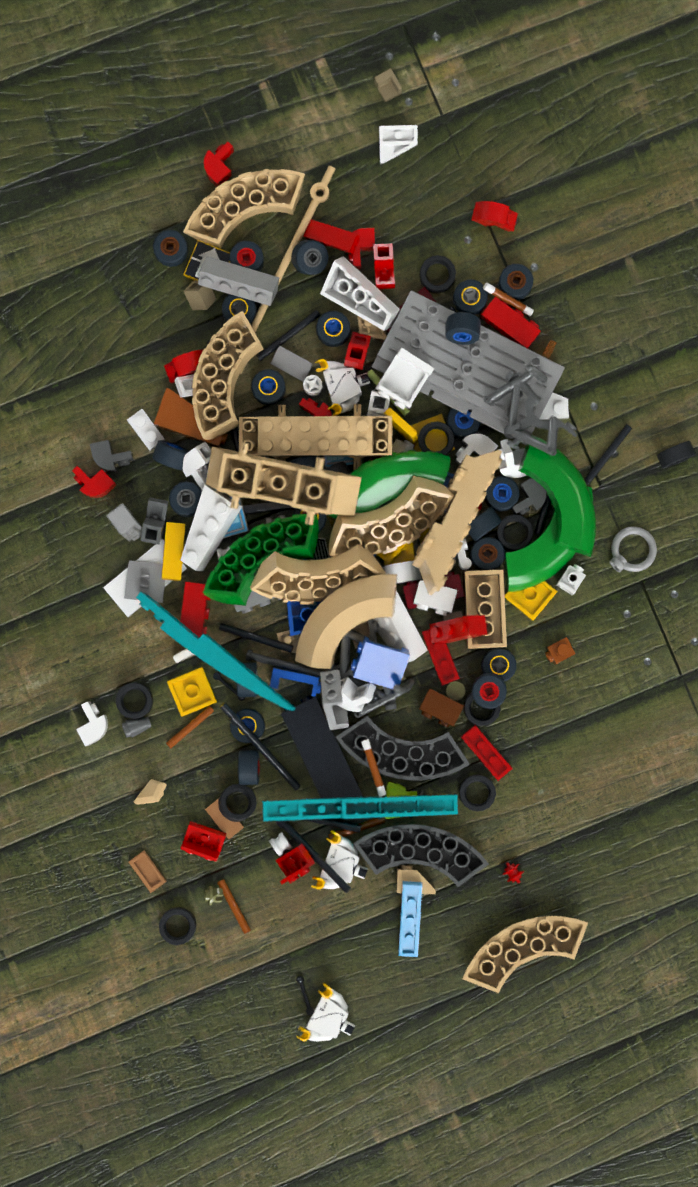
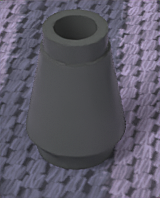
[122,716,151,738]

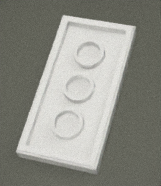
[103,539,187,617]

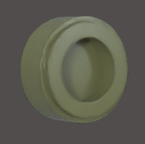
[446,681,465,701]

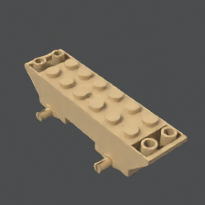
[239,404,392,470]
[206,442,362,525]
[412,450,502,595]

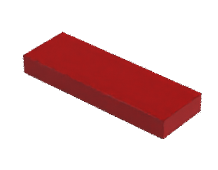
[303,219,360,254]
[421,629,460,686]
[461,725,513,781]

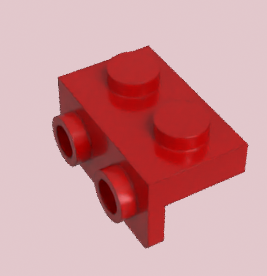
[180,821,227,861]
[275,844,315,884]

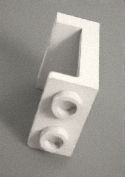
[375,348,434,410]

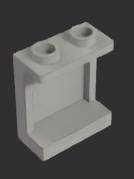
[320,670,349,730]

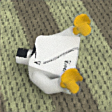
[315,359,370,416]
[311,830,368,890]
[296,983,355,1041]

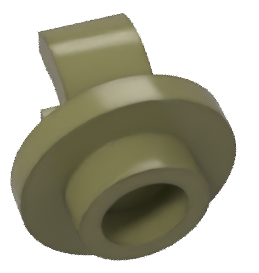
[204,886,223,905]

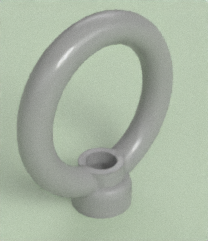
[609,527,657,572]

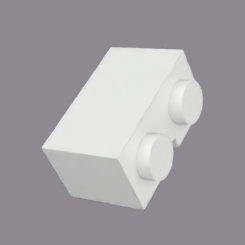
[413,580,457,616]

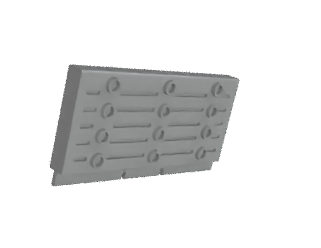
[372,290,565,445]

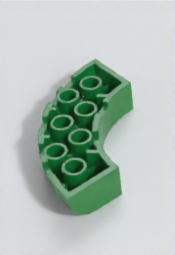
[518,434,596,557]
[330,450,450,519]
[504,487,593,592]
[203,514,319,606]

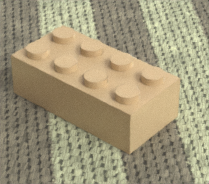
[463,570,507,649]

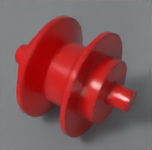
[502,862,524,883]

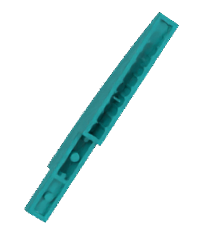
[136,592,296,711]
[262,795,458,821]

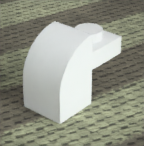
[367,390,390,416]
[455,434,498,464]
[499,439,527,478]
[183,442,211,490]
[382,561,421,584]
[338,677,376,712]
[76,701,108,746]

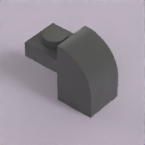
[90,440,134,472]
[511,478,546,515]
[141,497,169,545]

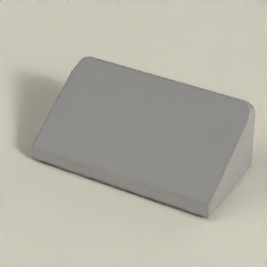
[270,346,313,382]

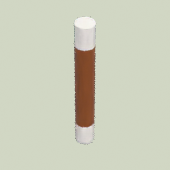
[483,283,534,316]
[361,739,387,797]

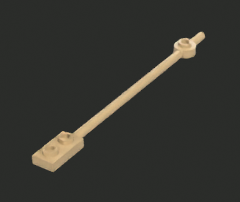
[240,166,335,375]

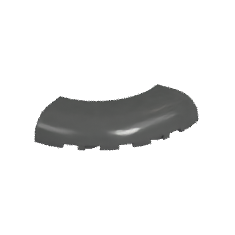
[336,716,470,780]
[353,824,489,887]

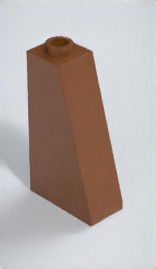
[154,388,228,448]

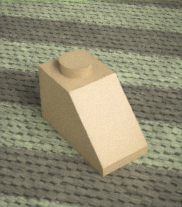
[396,865,436,894]

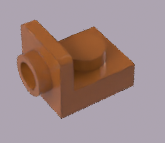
[545,637,575,665]

